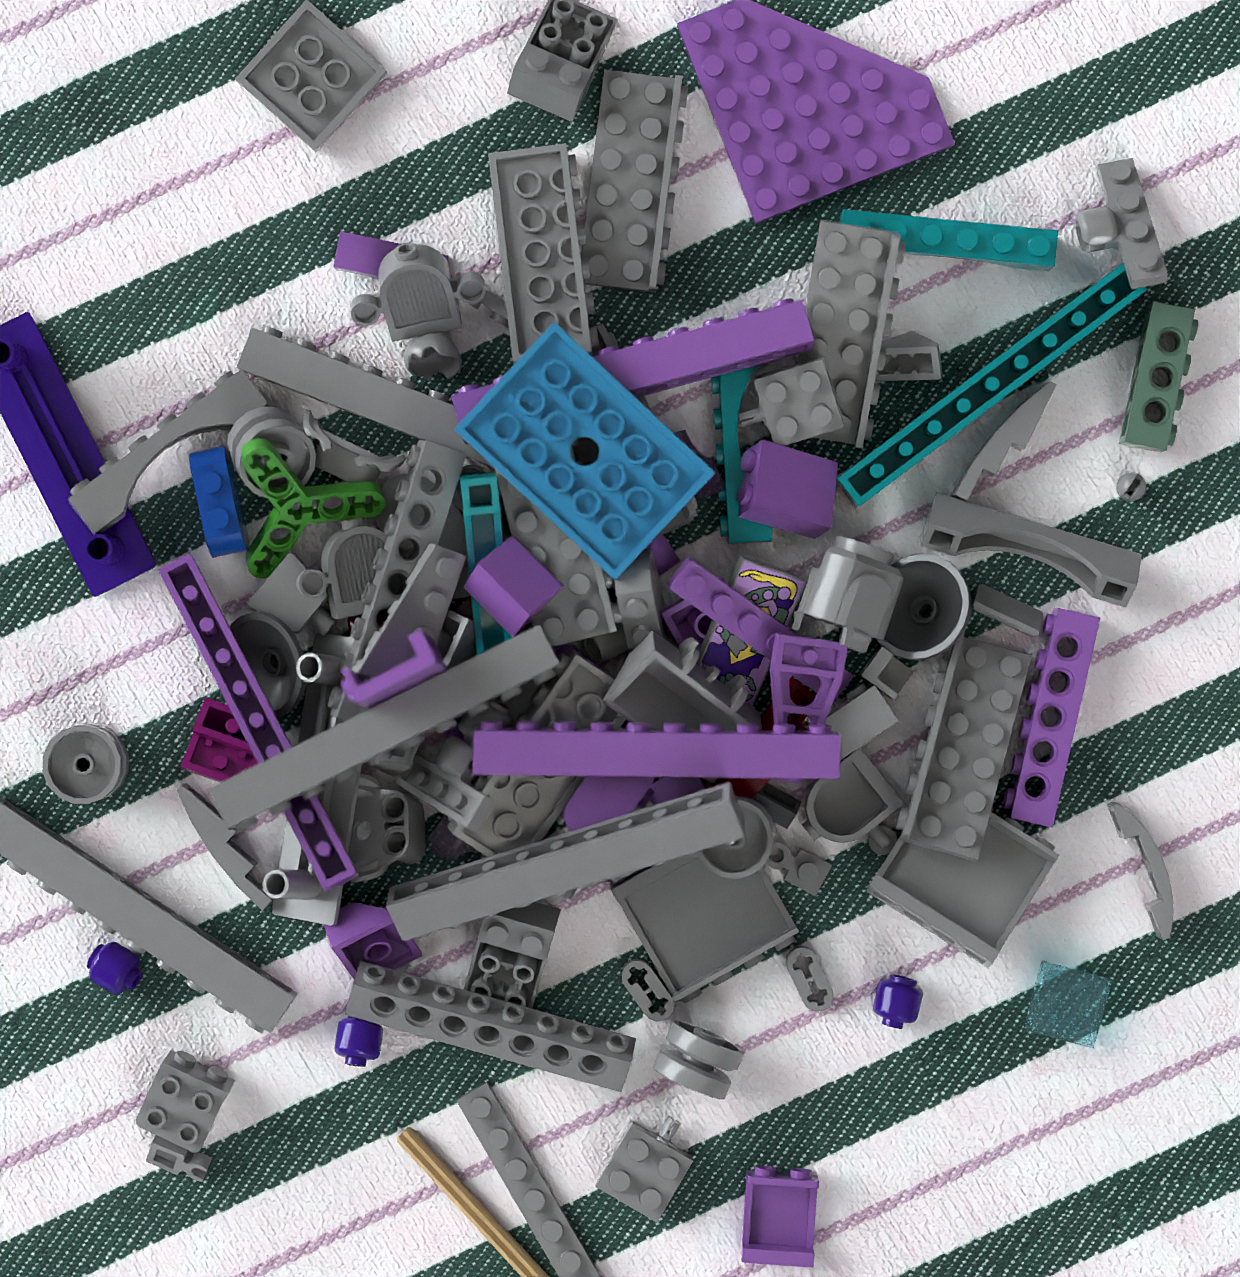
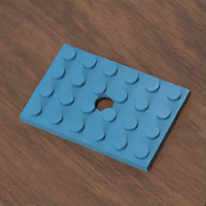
[454,322,715,580]

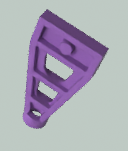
[770,633,848,783]

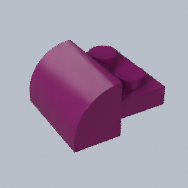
[180,697,258,783]

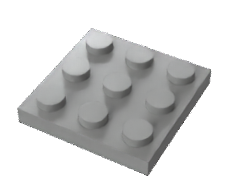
[235,0,387,152]

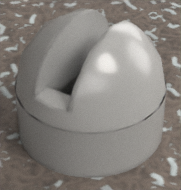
[1116,473,1146,501]

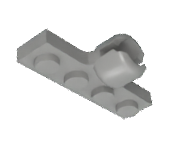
[1076,158,1168,289]
[394,736,495,833]

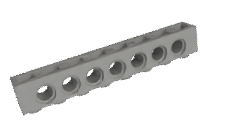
[328,440,467,720]
[345,961,636,1092]

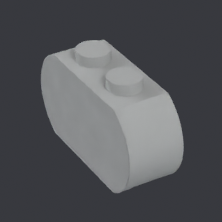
[615,550,667,650]

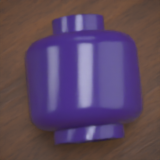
[87,941,142,995]
[873,974,923,1029]
[334,1016,383,1067]

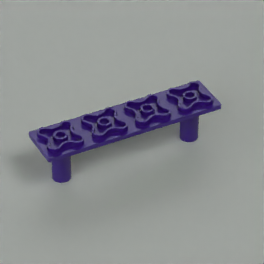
[0,312,157,597]

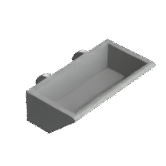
[603,630,762,783]

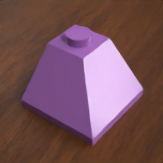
[323,902,423,979]

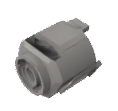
[792,535,904,653]

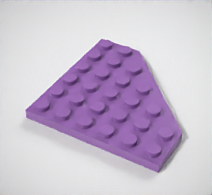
[677,0,955,224]

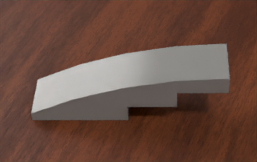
[951,381,1057,501]
[177,783,274,911]

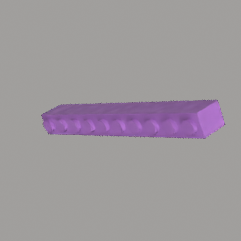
[451,298,814,445]
[158,553,359,892]
[473,720,841,779]

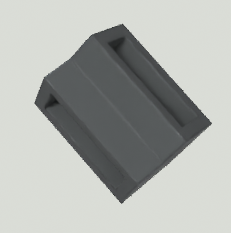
[752,783,802,829]

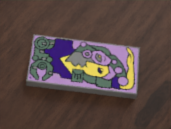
[696,555,807,706]

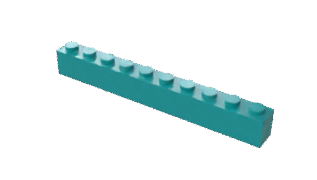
[836,263,1148,508]

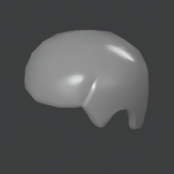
[404,333,462,381]

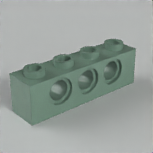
[1119,301,1198,453]

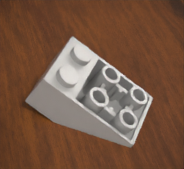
[507,0,618,122]
[463,901,561,1009]

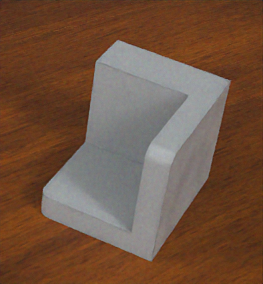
[858,646,913,701]

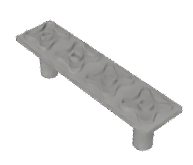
[263,632,370,926]

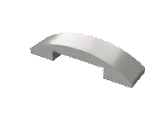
[1107,802,1173,940]

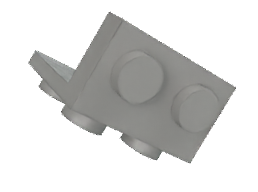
[136,1050,235,1153]

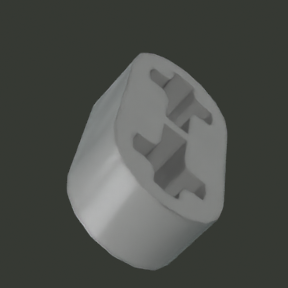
[786,946,834,1012]
[622,959,674,1021]

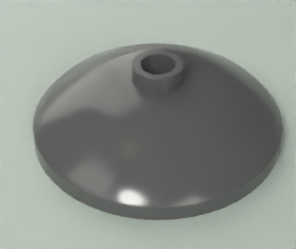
[877,554,971,660]
[230,612,306,717]

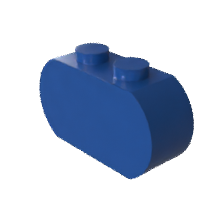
[189,445,249,558]

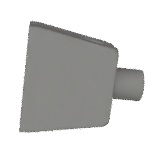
[246,552,337,637]

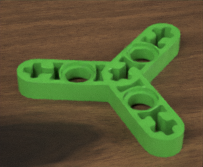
[241,438,386,579]

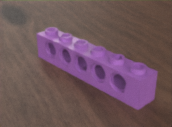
[1002,608,1101,828]

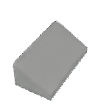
[971,584,1043,637]

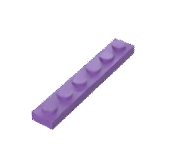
[666,556,854,703]

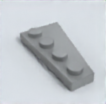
[352,543,466,678]

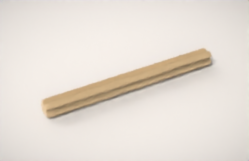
[397,1127,549,1277]

